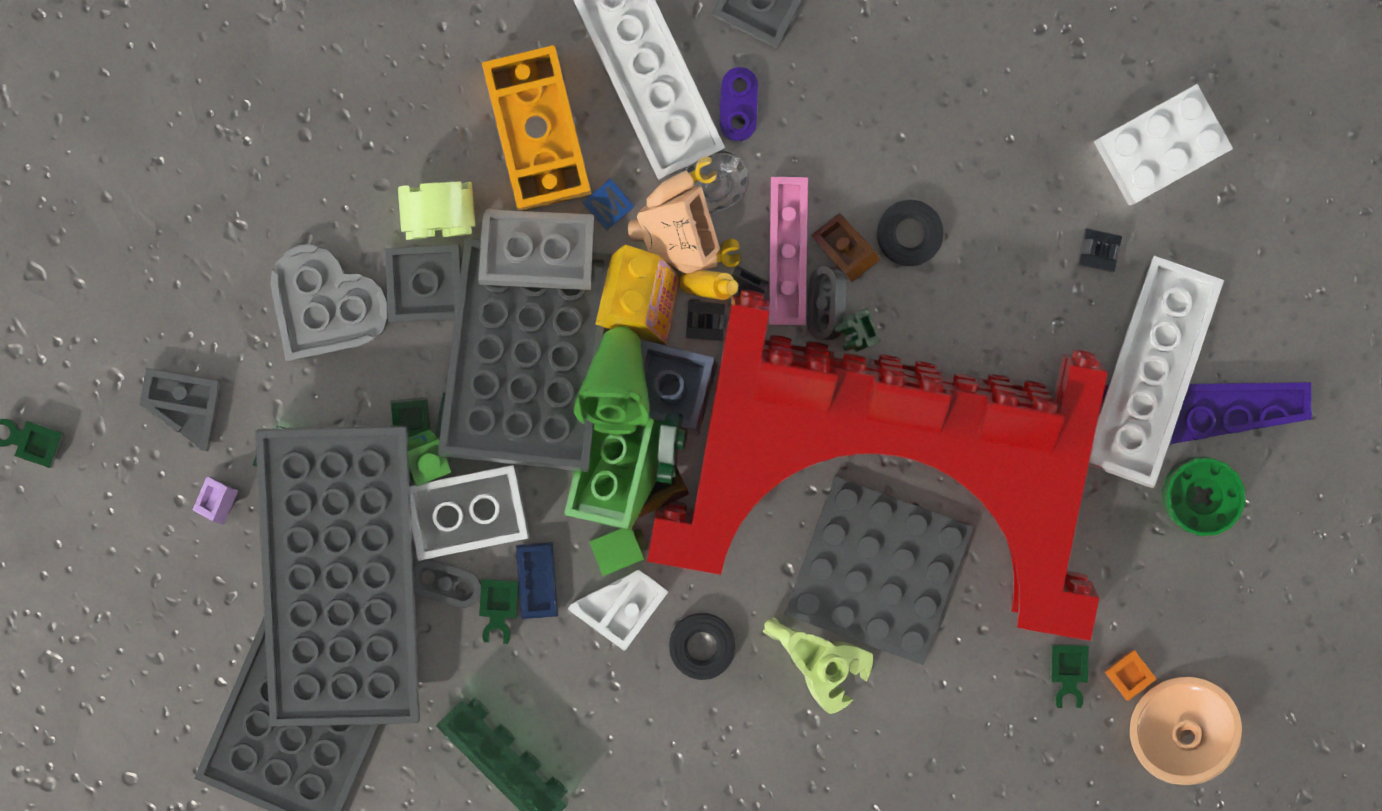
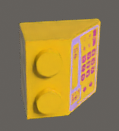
[595,244,681,345]

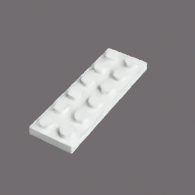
[573,0,725,180]
[1089,256,1224,488]

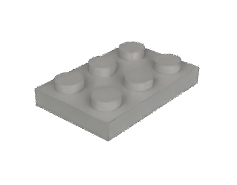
[479,209,594,290]

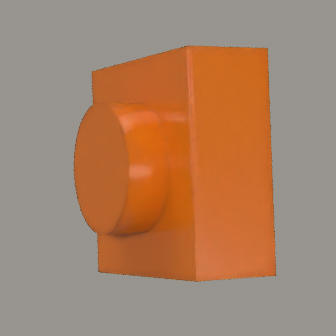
[1104,649,1157,701]

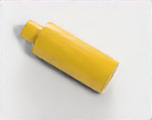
[679,270,738,300]

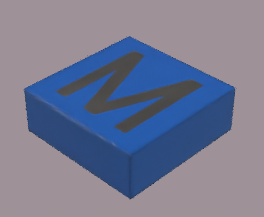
[582,179,635,231]

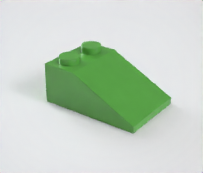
[564,418,662,530]

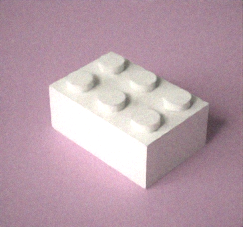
[1093,84,1233,206]
[410,464,530,561]

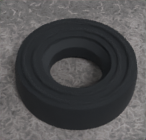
[877,200,944,266]
[669,613,735,680]

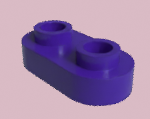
[719,67,758,142]

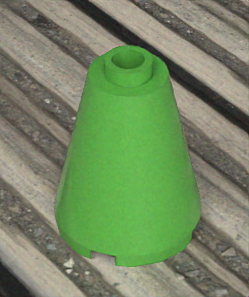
[574,326,650,434]

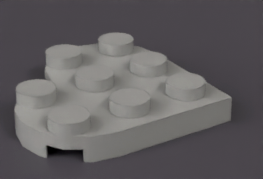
[271,245,388,361]

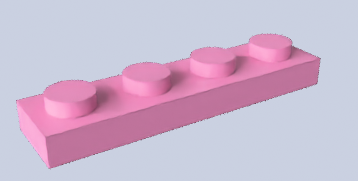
[768,177,808,326]

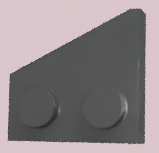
[140,368,221,451]

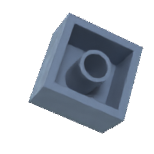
[641,340,718,435]

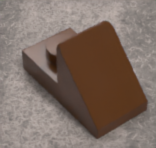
[811,213,881,283]

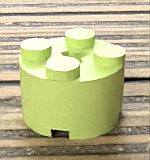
[398,182,475,240]

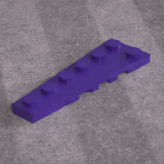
[1100,382,1312,445]

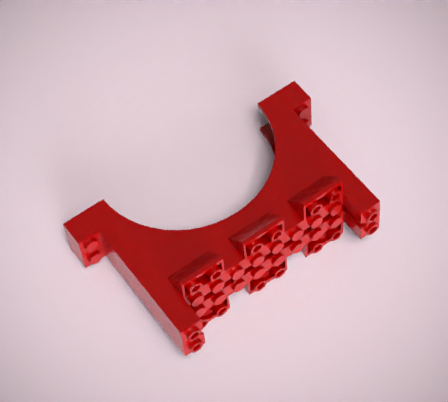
[647,290,1108,641]

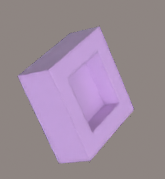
[193,476,238,525]

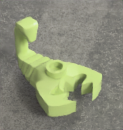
[762,617,873,714]

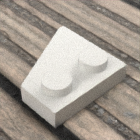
[568,569,669,651]

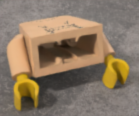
[628,157,741,274]

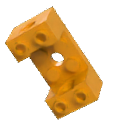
[482,45,592,211]

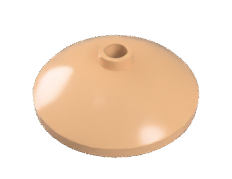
[1130,677,1242,785]

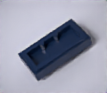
[516,542,559,619]

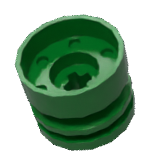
[1162,457,1246,536]

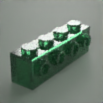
[436,696,569,811]

